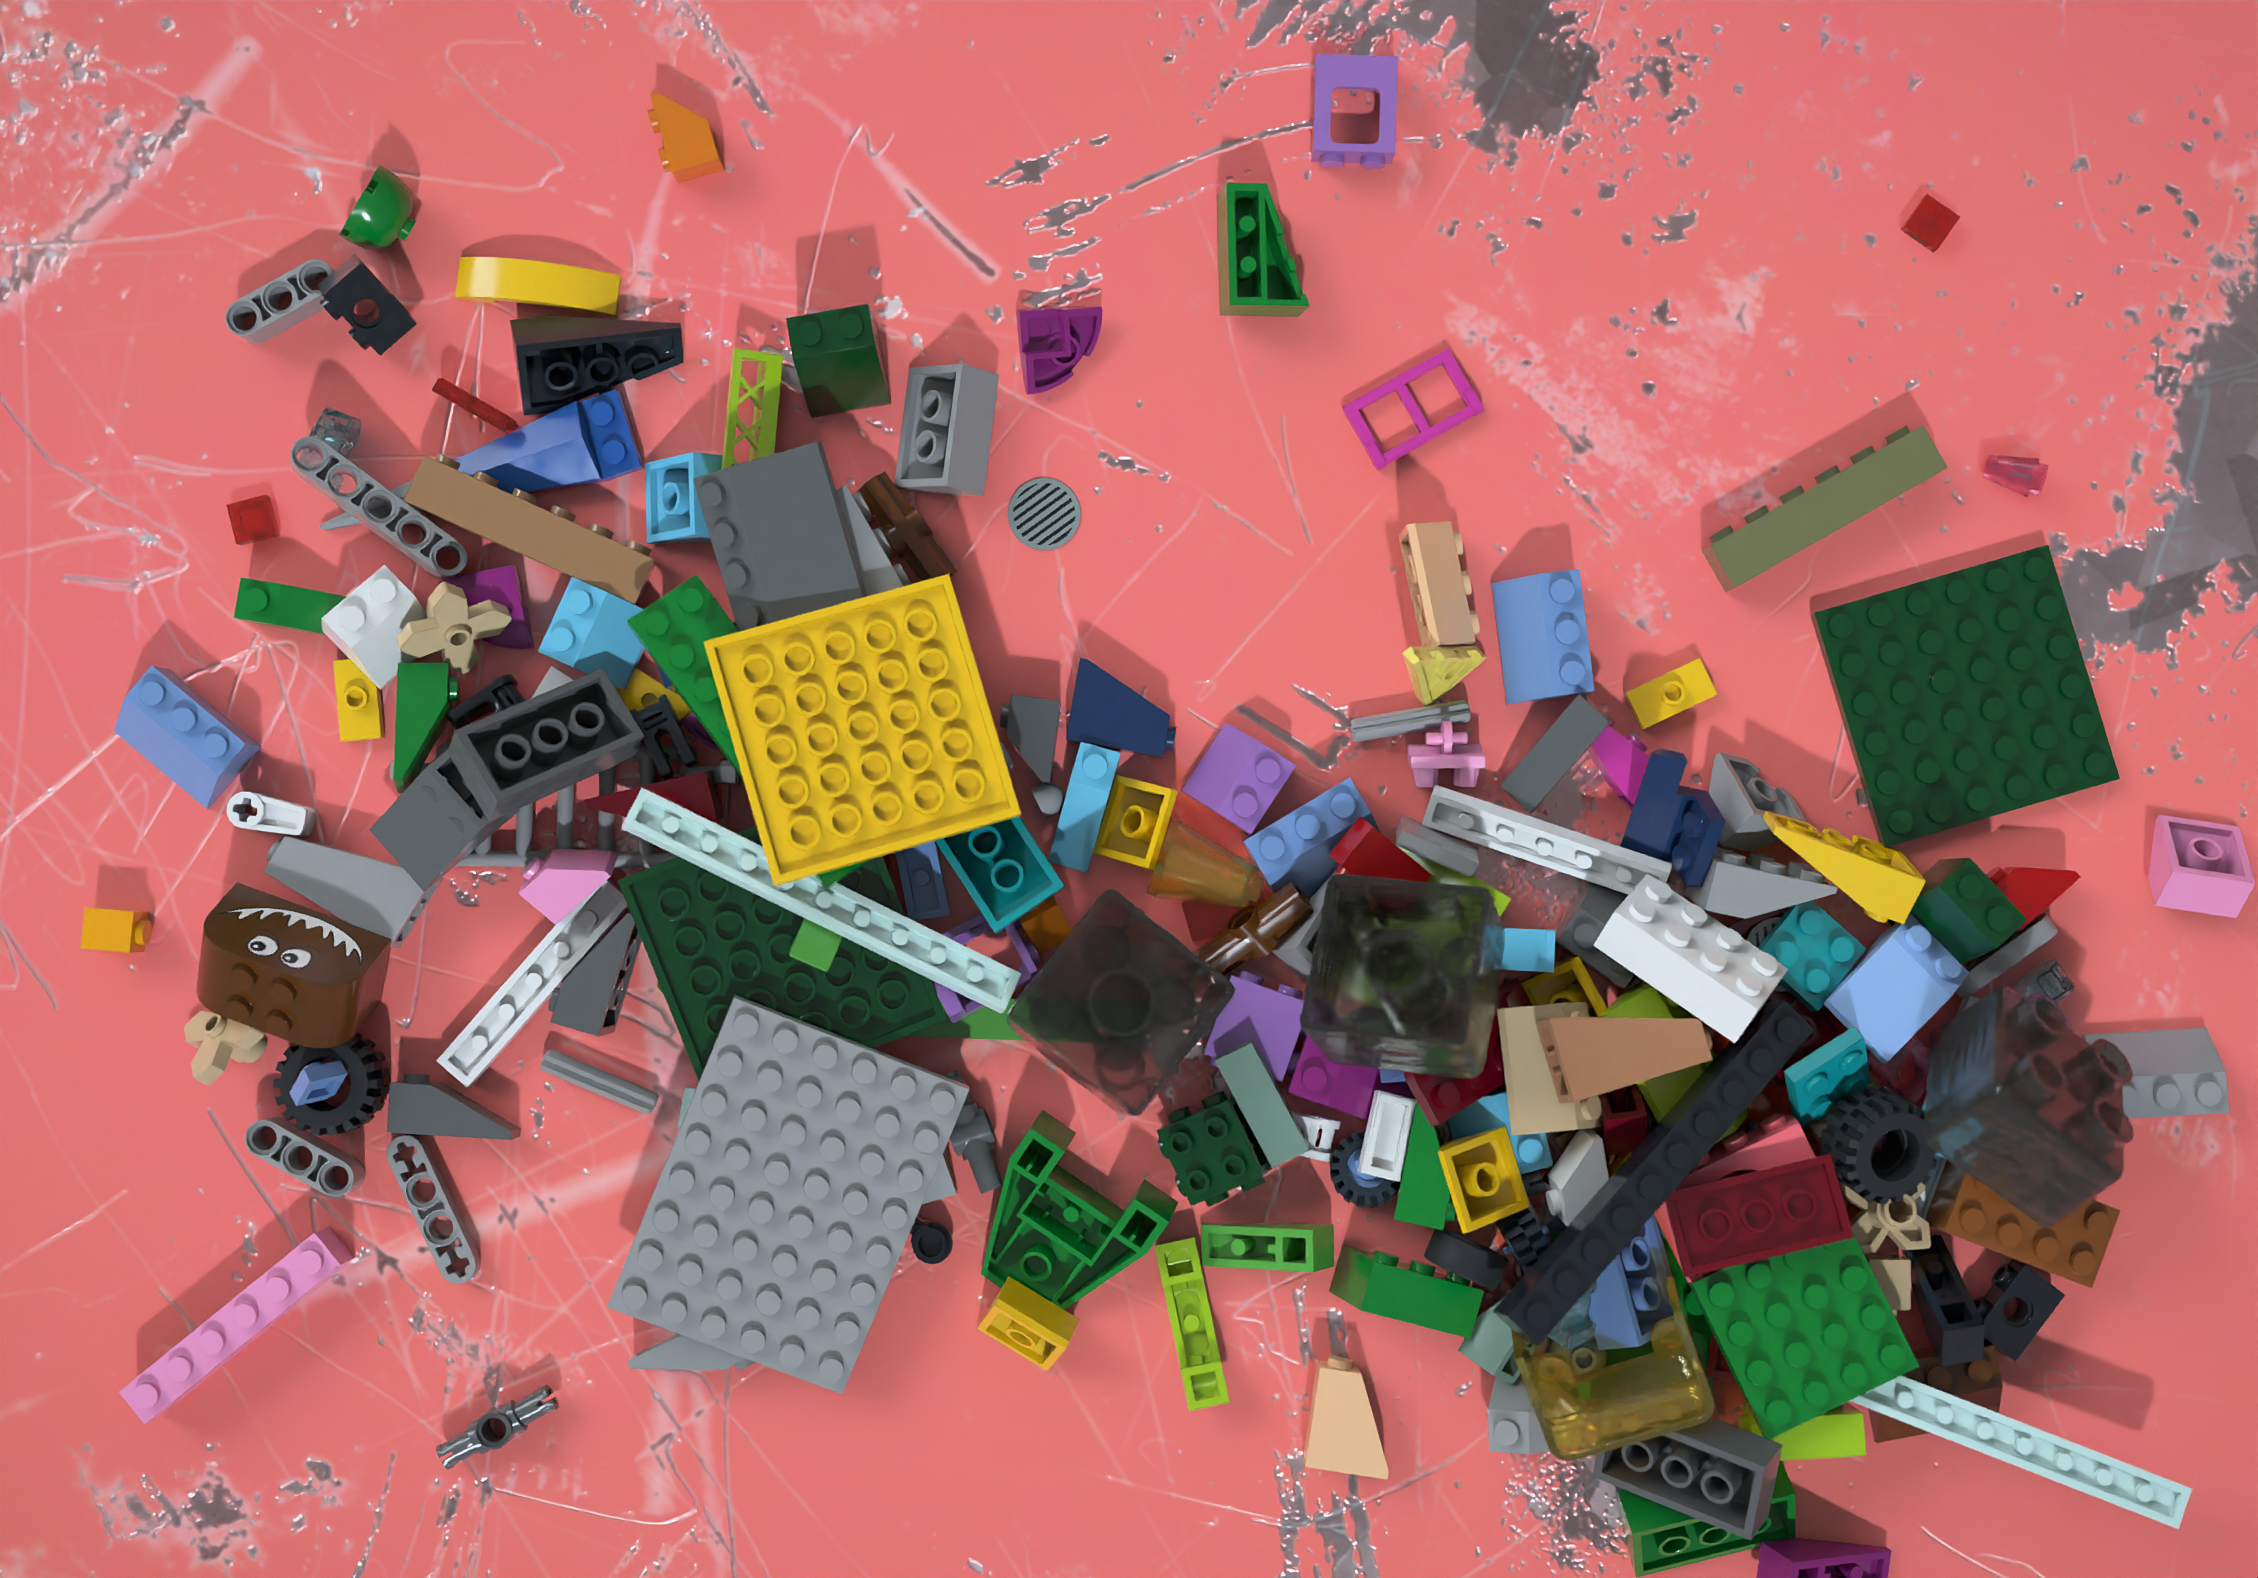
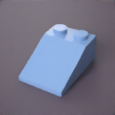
[1824,913,1969,1064]

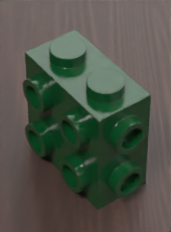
[1156,1090,1272,1207]

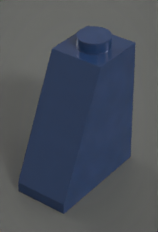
[1066,658,1177,758]

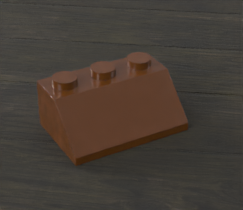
[1868,1340,2003,1443]

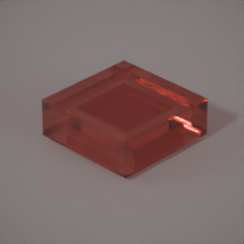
[1900,194,1960,253]
[226,494,280,546]

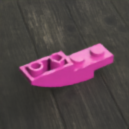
[1587,716,1650,811]

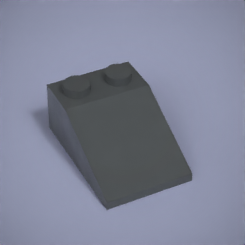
[548,913,642,1036]

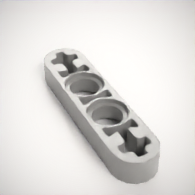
[387,1134,481,1284]

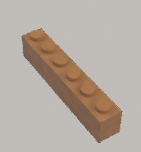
[403,453,657,606]

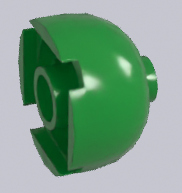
[339,165,417,250]

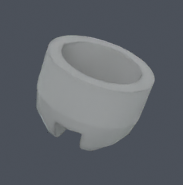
[1031,783,1065,818]

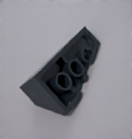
[510,316,684,416]

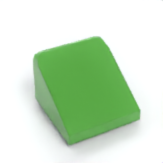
[789,918,843,972]

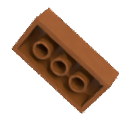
[1925,1153,2121,1288]

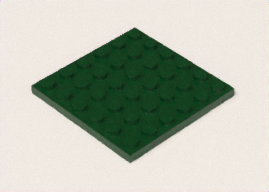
[1810,545,2120,848]
[618,825,947,1081]

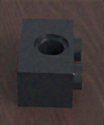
[317,254,417,356]
[1974,1259,2065,1361]

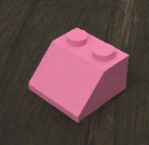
[2148,815,2255,918]

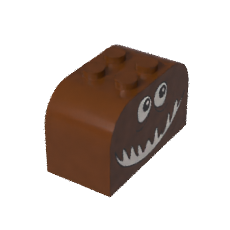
[196,882,391,1048]

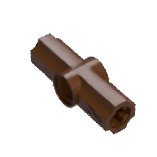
[857,471,957,581]
[1193,881,1314,983]

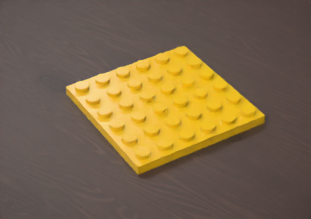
[704,574,1021,887]

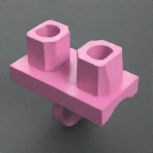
[1407,721,1485,787]

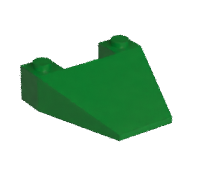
[981,1110,1178,1310]

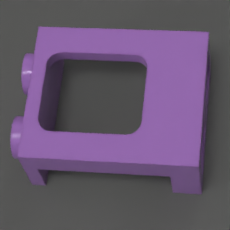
[1311,54,1398,169]
[932,914,1042,1023]

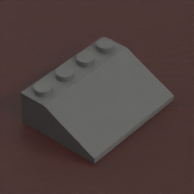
[693,441,867,632]

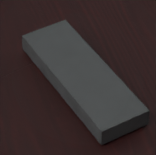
[1500,693,1613,813]

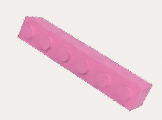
[119,1227,355,1424]

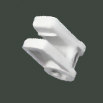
[227,792,316,836]
[1291,1111,1341,1162]

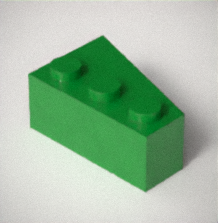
[1217,183,1310,317]
[1329,1244,1484,1339]

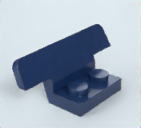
[1620,749,1726,887]

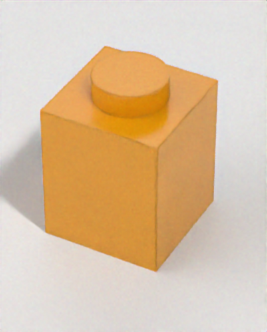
[80,907,152,953]

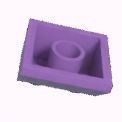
[1181,723,1296,836]

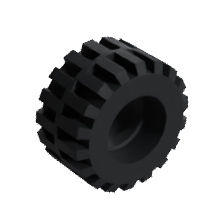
[273,1033,390,1136]
[1820,1087,1940,1204]

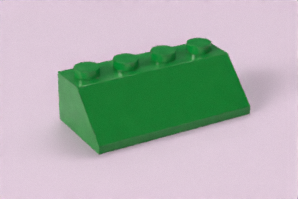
[1617,1461,1796,1577]

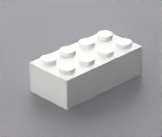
[1593,873,1788,1043]

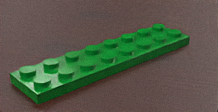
[627,574,869,891]

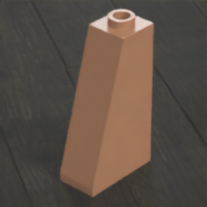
[1535,1017,1713,1104]

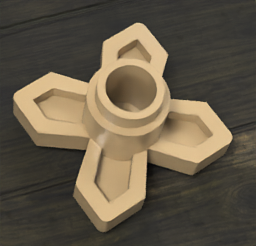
[396,582,512,674]
[184,1011,268,1086]
[1839,1182,1931,1253]

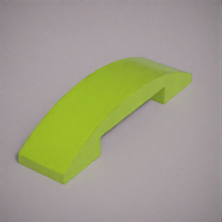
[1154,1237,1230,1411]

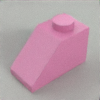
[518,849,618,925]

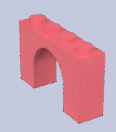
[1654,1113,1815,1283]

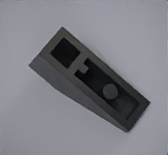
[1901,1234,1985,1367]

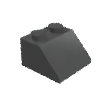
[1555,881,1635,989]

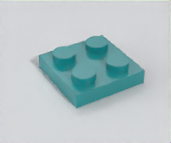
[1758,900,1867,1012]
[1784,1026,1871,1127]

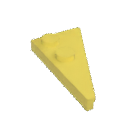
[1402,646,1486,706]

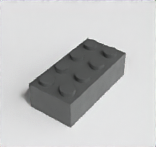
[448,668,645,822]
[1592,1384,1783,1541]

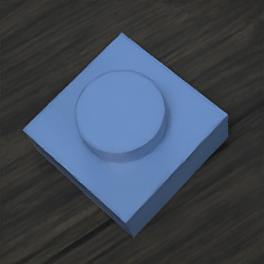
[289,1060,348,1106]

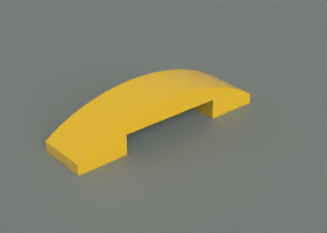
[455,257,622,317]

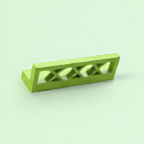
[721,348,783,469]

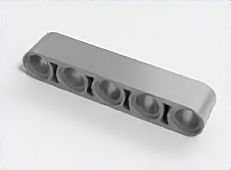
[289,436,467,580]

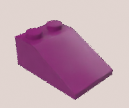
[1286,1013,1415,1121]

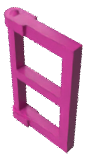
[1342,348,1484,471]

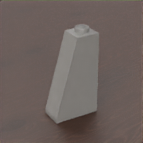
[263,836,443,949]

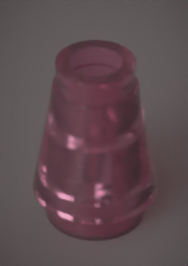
[1982,455,2048,498]

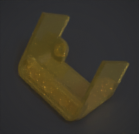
[1511,1276,1715,1461]

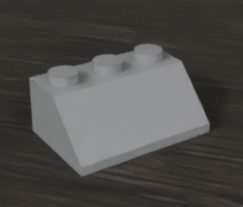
[894,363,999,496]
[2081,1027,2229,1120]

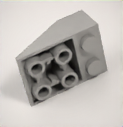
[1684,845,1838,919]

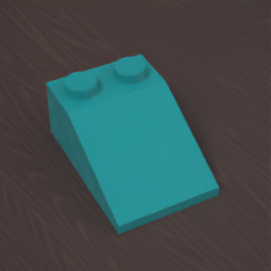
[935,816,1065,934]

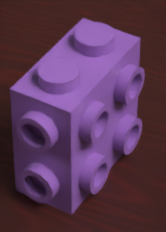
[1203,970,1314,1082]

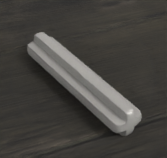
[1350,699,1471,742]
[540,1050,659,1114]

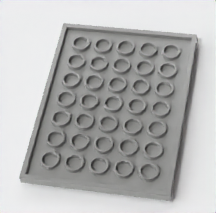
[607,995,970,1394]

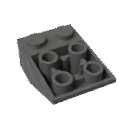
[369,749,520,892]

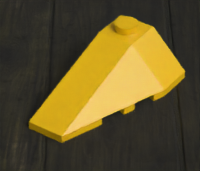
[1762,811,1926,924]

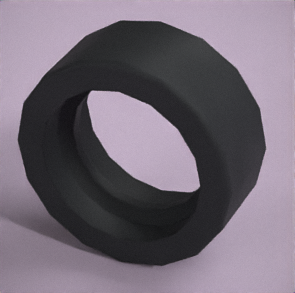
[1424,1228,1508,1289]

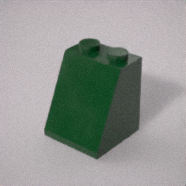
[786,304,891,418]
[1887,858,2027,964]

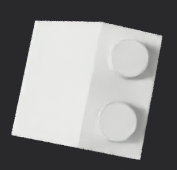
[321,565,427,690]

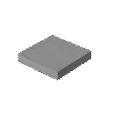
[1396,815,1479,877]

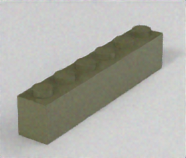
[1702,425,1948,593]

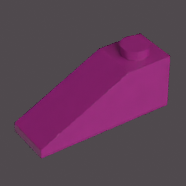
[1757,1538,1892,1578]

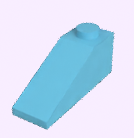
[1049,742,1121,873]

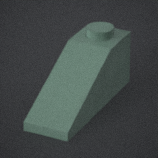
[1458,1299,1537,1385]

